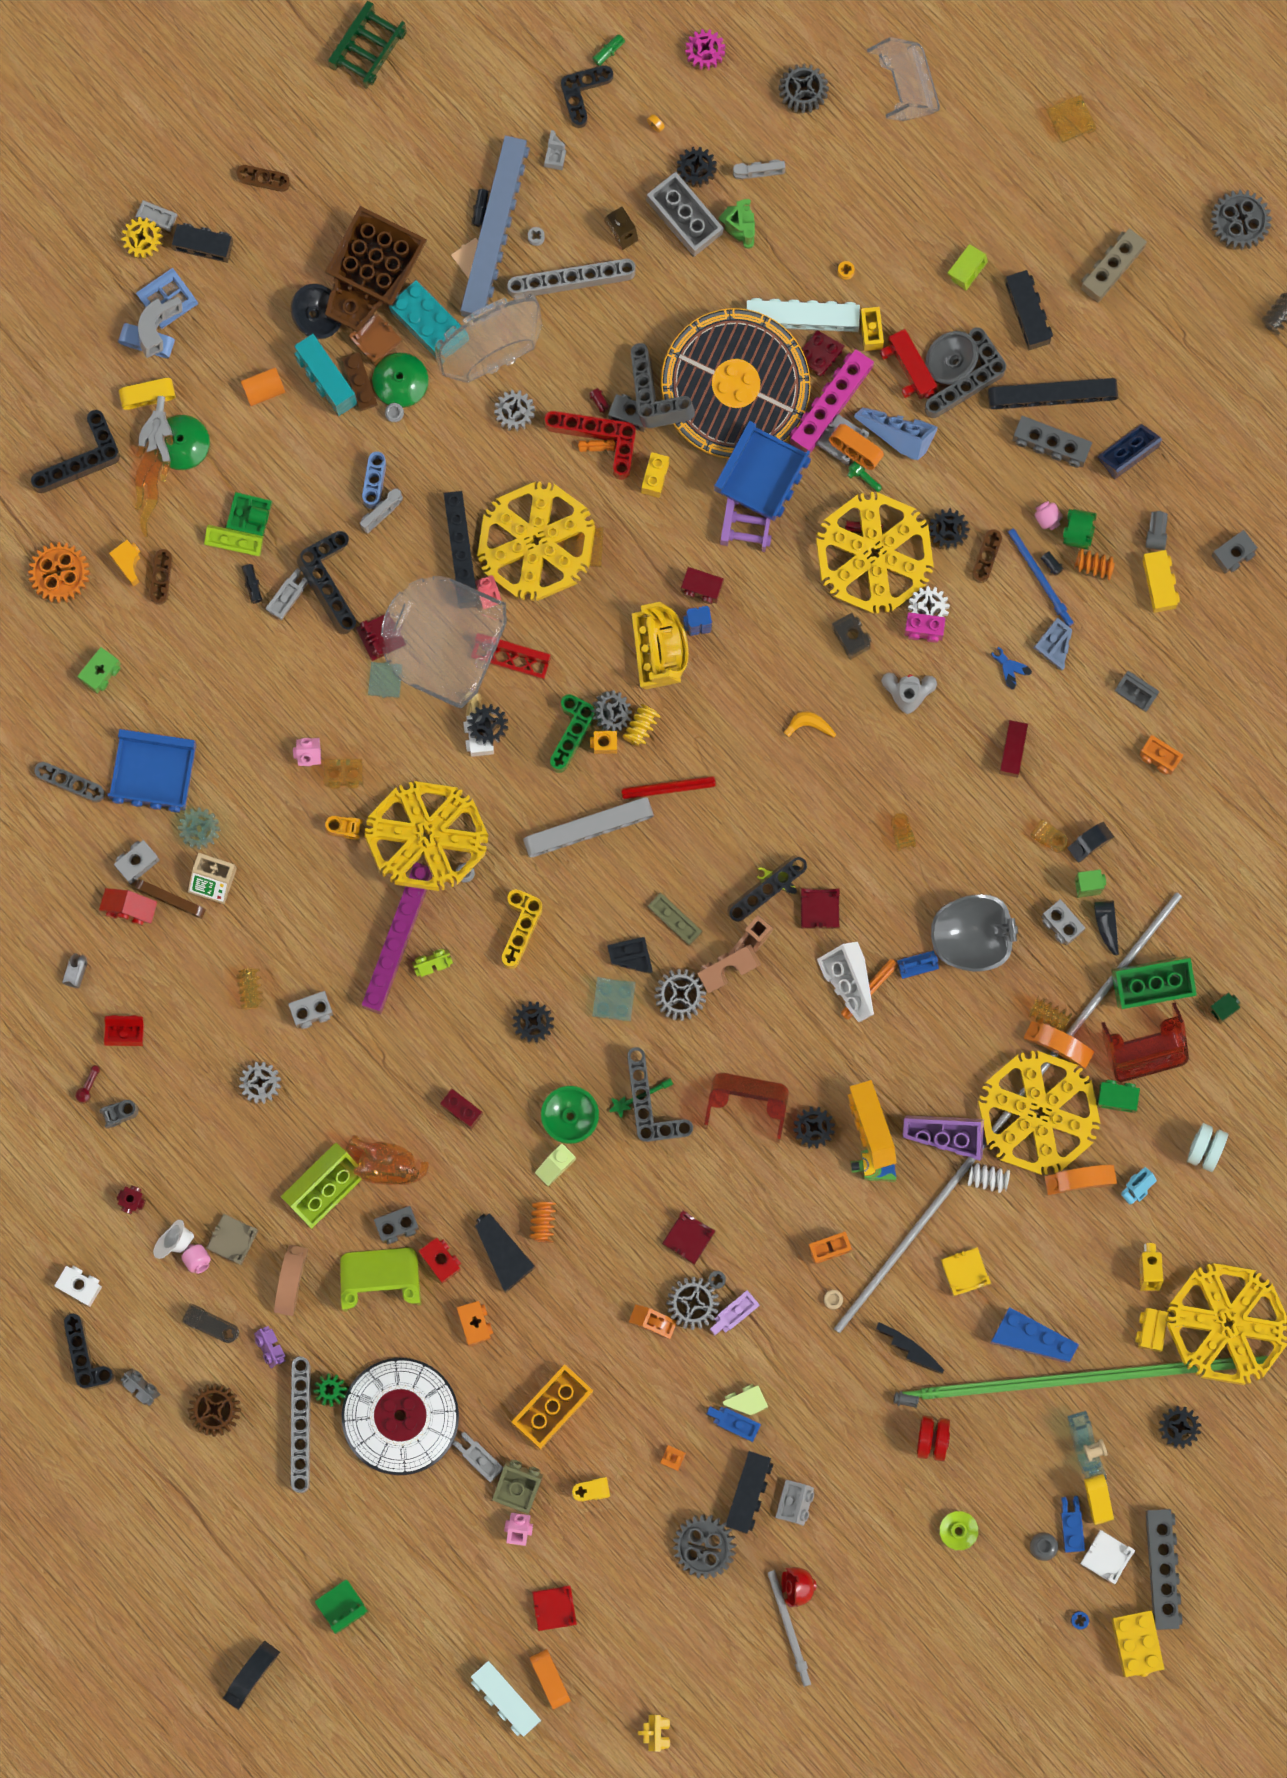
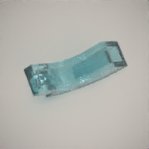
[1067,1411,1107,1480]

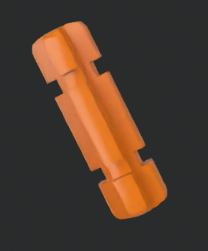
[578,440,615,452]

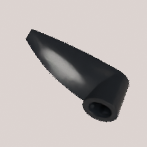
[1094,900,1119,955]

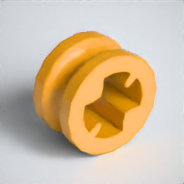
[837,261,855,280]

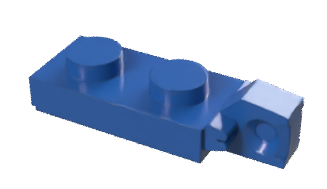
[706,1407,761,1442]

